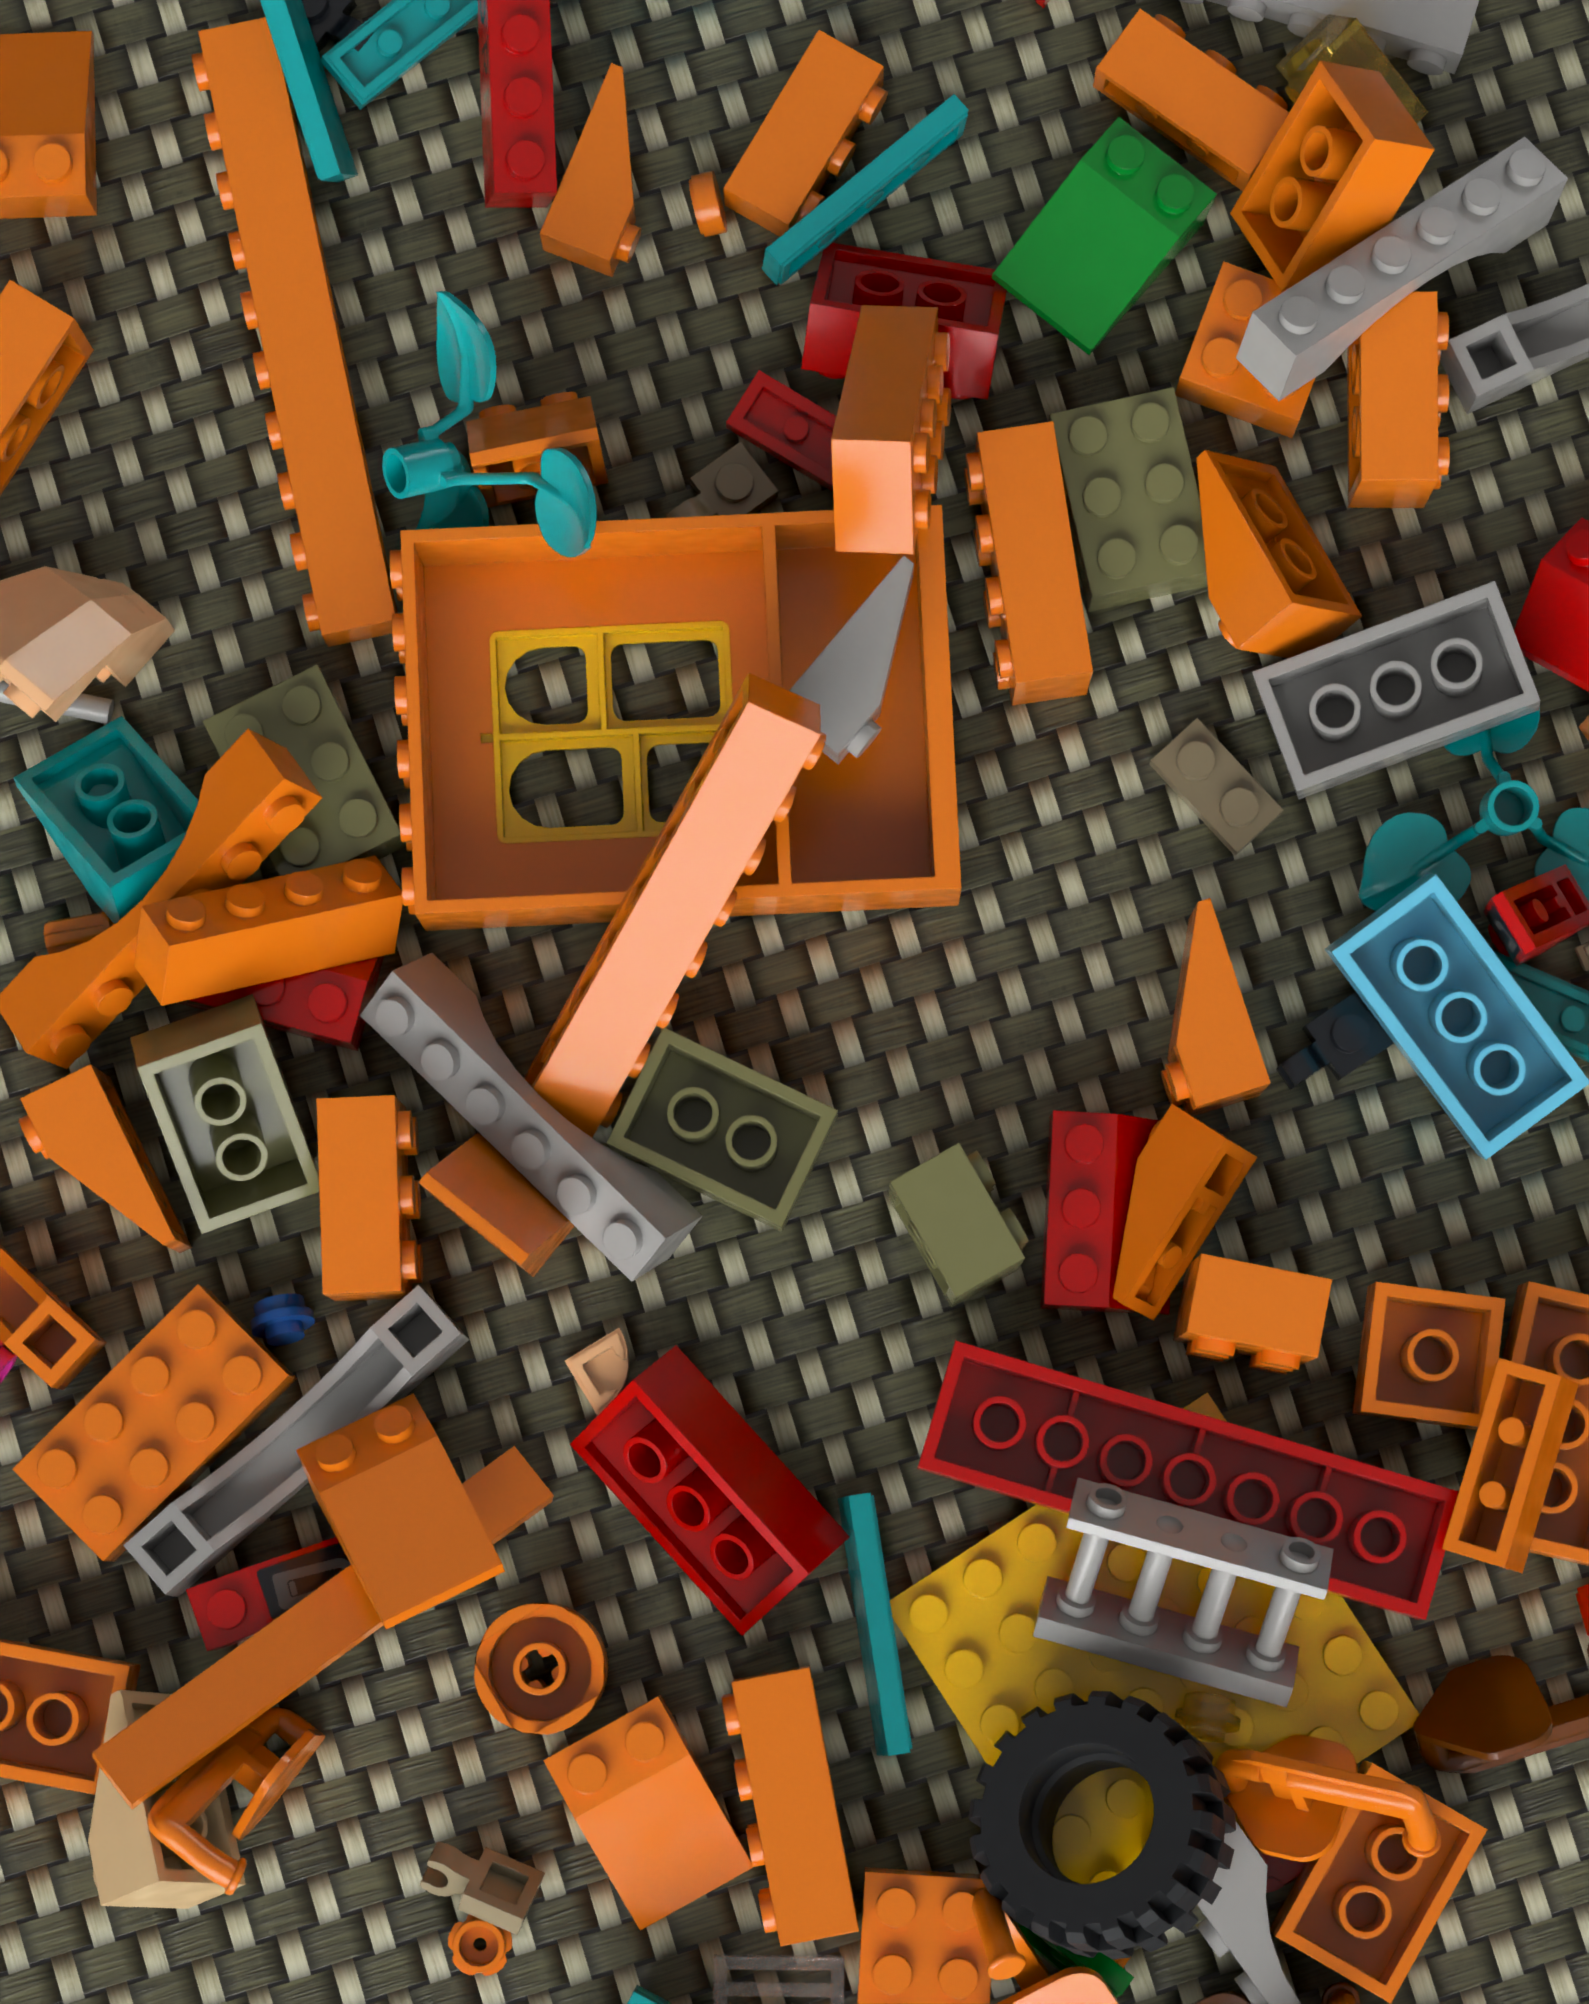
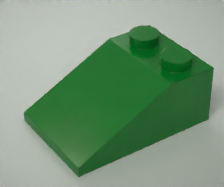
[991,117,1217,355]

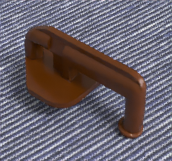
[1413,1643,1589,1773]

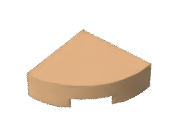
[565,1328,629,1416]

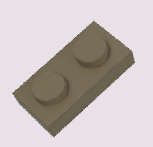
[1149,718,1284,856]

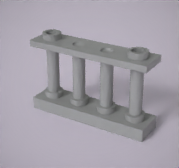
[1033,1478,1334,1708]

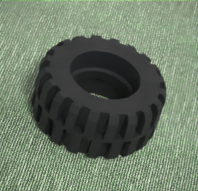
[969,1691,1236,1959]

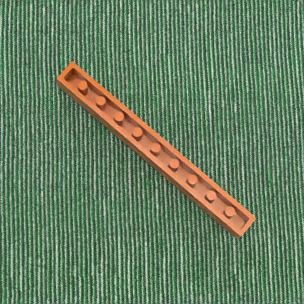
[192,17,398,647]

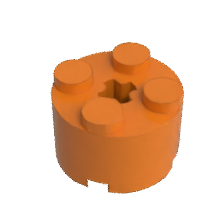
[474,1602,608,1735]

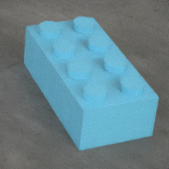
[1325,873,1589,1160]

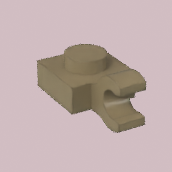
[666,441,778,518]
[420,1842,545,1935]

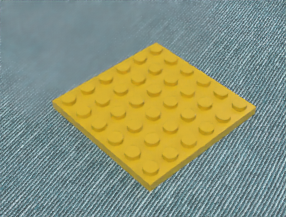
[890,1392,1419,1884]

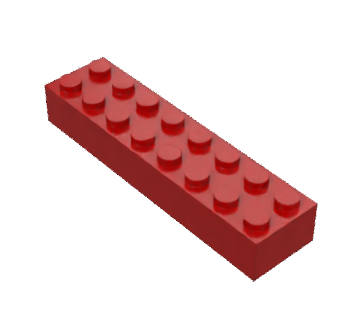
[917,1340,1459,1620]

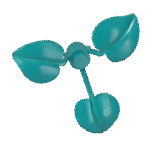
[382,291,597,557]
[1358,707,1589,911]

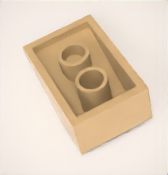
[88,1690,246,1909]

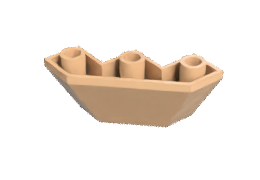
[0,566,175,722]

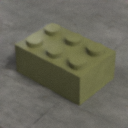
[1048,387,1208,612]
[203,665,406,876]
[130,994,319,1234]
[607,1028,838,1232]
[888,1143,1029,1308]

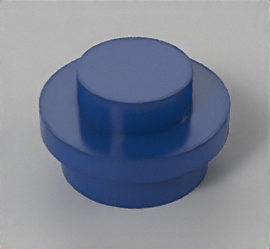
[250,1293,315,1346]

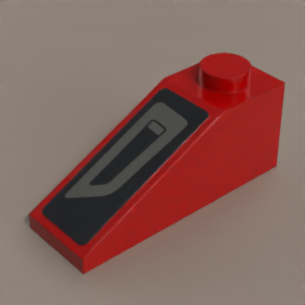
[1483,864,1589,966]
[186,1537,351,1651]

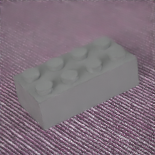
[1252,581,1541,800]

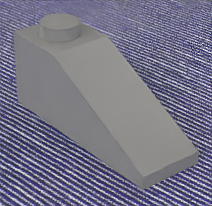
[789,556,914,764]

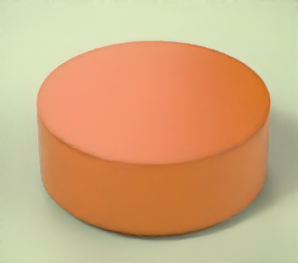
[689,171,728,237]

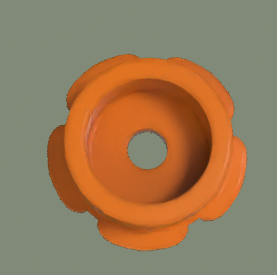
[448,1914,513,1976]

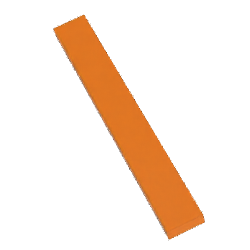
[92,1446,554,1810]

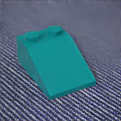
[14,716,198,924]

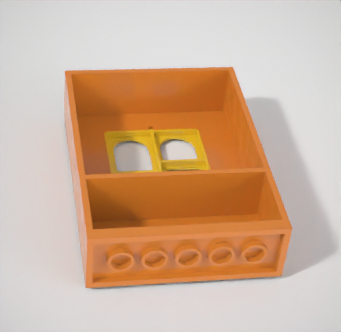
[390,505,962,931]

